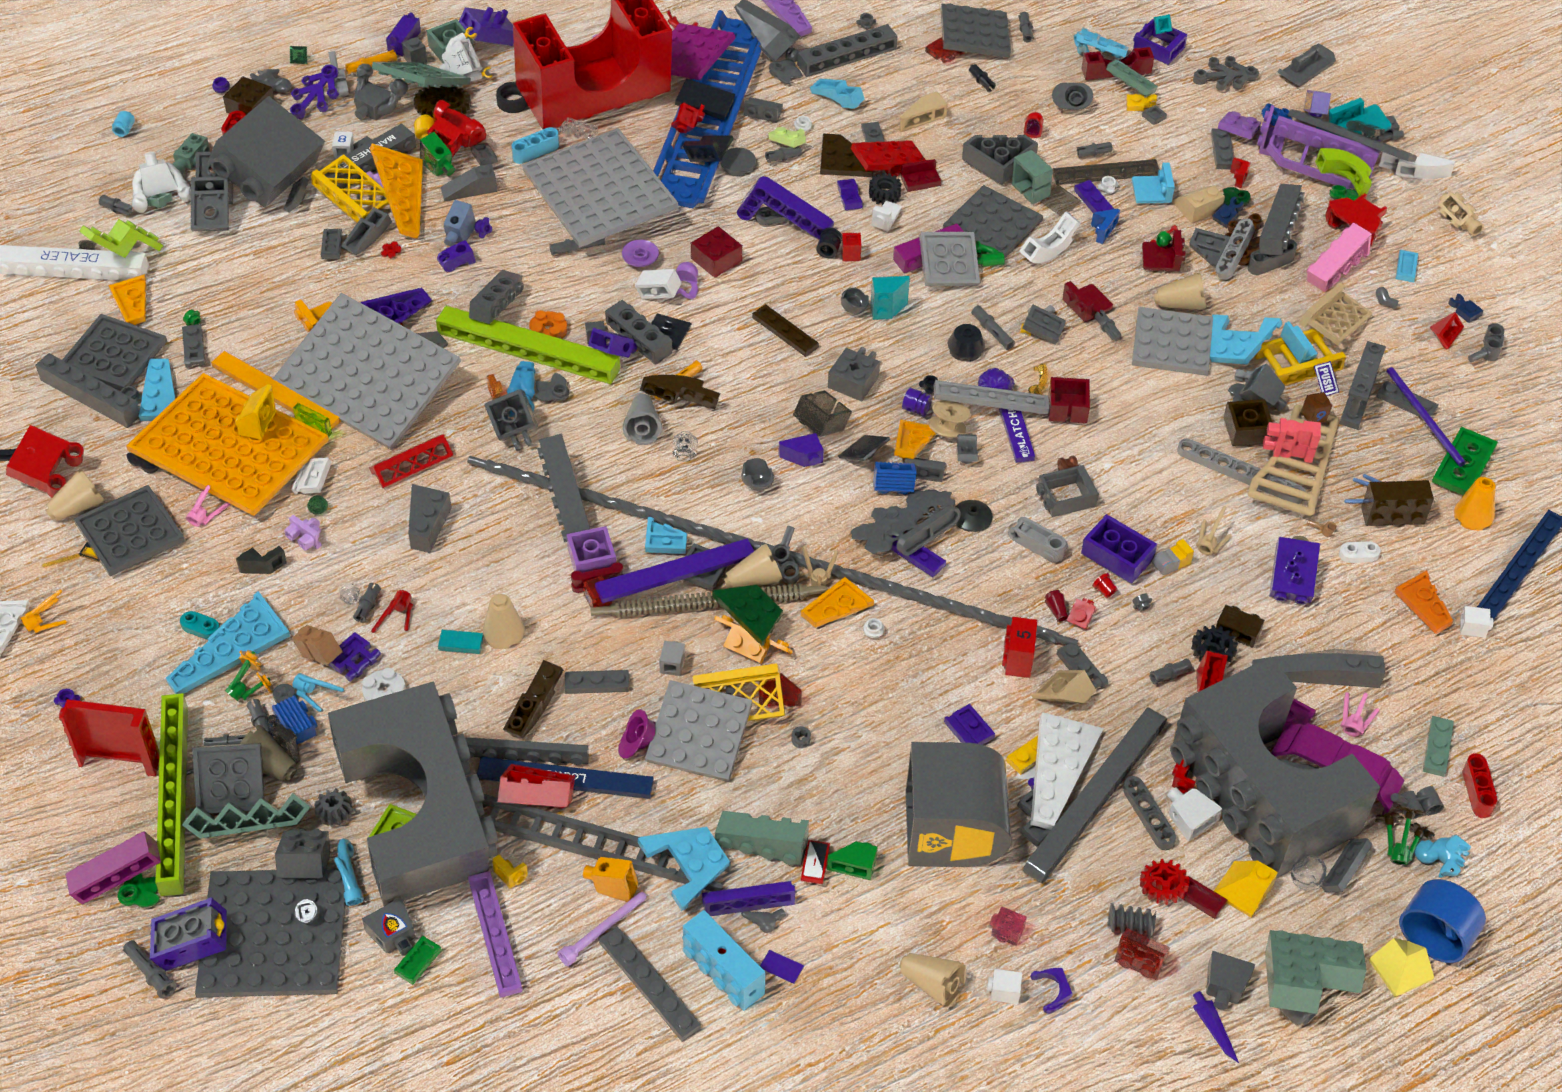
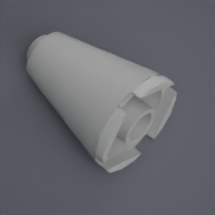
[623,394,662,445]

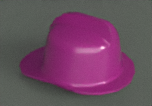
[618,709,656,759]

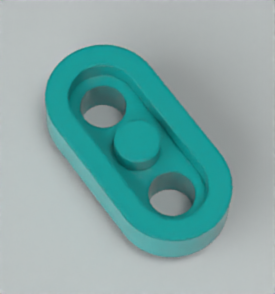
[180,611,219,640]

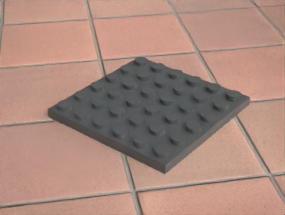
[195,868,346,998]

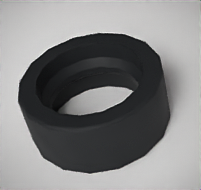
[496,82,528,113]

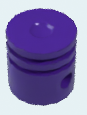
[902,387,932,417]

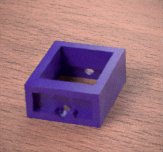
[1133,19,1188,65]

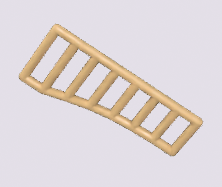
[1248,404,1339,516]

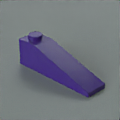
[360,287,432,324]

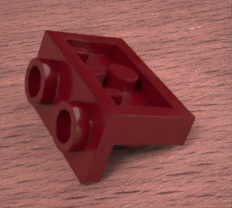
[901,159,941,192]

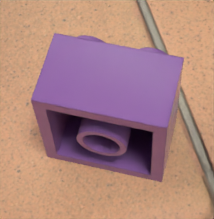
[566,526,616,573]

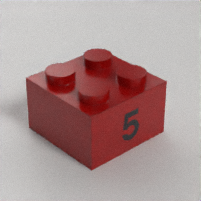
[1002,617,1038,678]

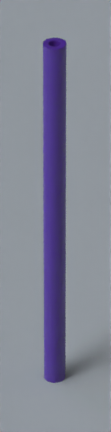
[1386,367,1466,467]

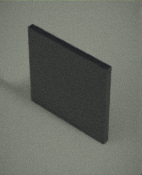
[651,313,692,350]
[838,435,891,461]

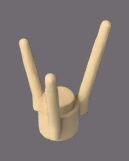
[1196,506,1232,555]
[802,545,838,586]

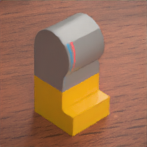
[1152,539,1194,575]

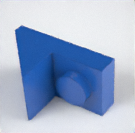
[1091,209,1120,245]

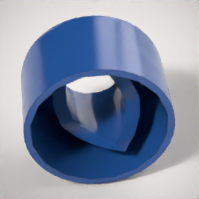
[1399,879,1486,963]

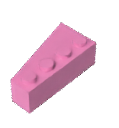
[1307,223,1372,292]

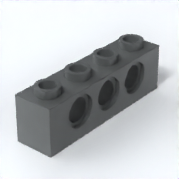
[469,270,524,324]
[605,300,672,365]

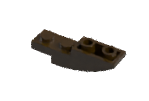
[640,374,721,409]
[503,660,564,739]

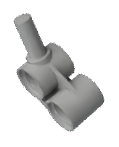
[328,51,349,98]

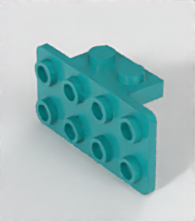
[1315,97,1392,142]

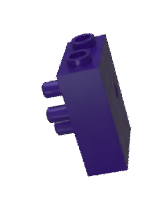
[459,7,514,46]
[1269,537,1320,605]

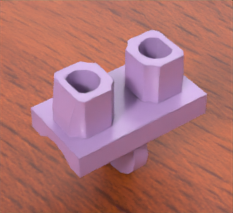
[284,515,322,551]

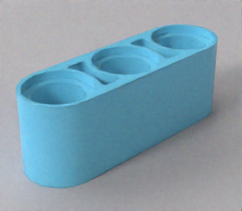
[511,127,559,164]

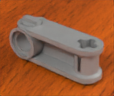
[1008,517,1068,563]

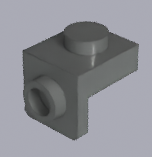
[956,434,978,464]

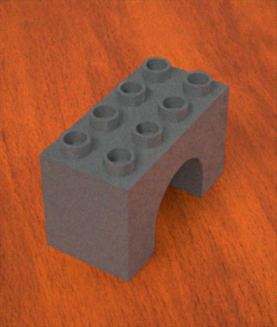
[1170,656,1380,879]
[328,681,498,906]

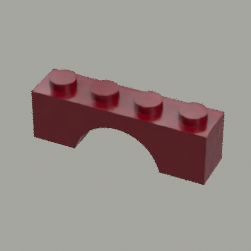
[1081,47,1154,80]

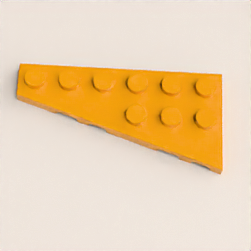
[370,143,423,239]

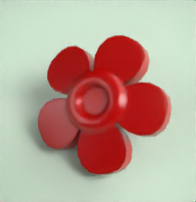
[381,241,402,258]

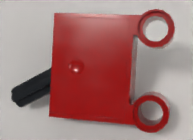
[0,425,84,498]

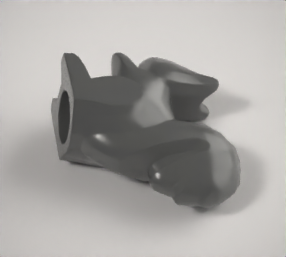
[250,69,292,93]

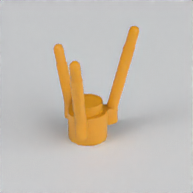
[20,590,67,633]

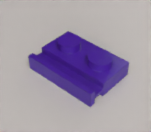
[944,704,995,745]

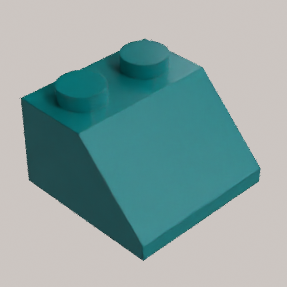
[870,276,910,320]

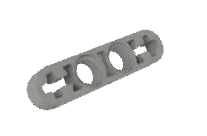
[1215,219,1255,280]

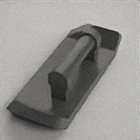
[1277,43,1336,87]

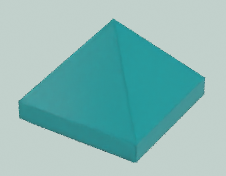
[1154,14,1173,34]

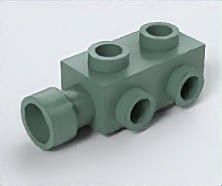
[172,133,210,175]

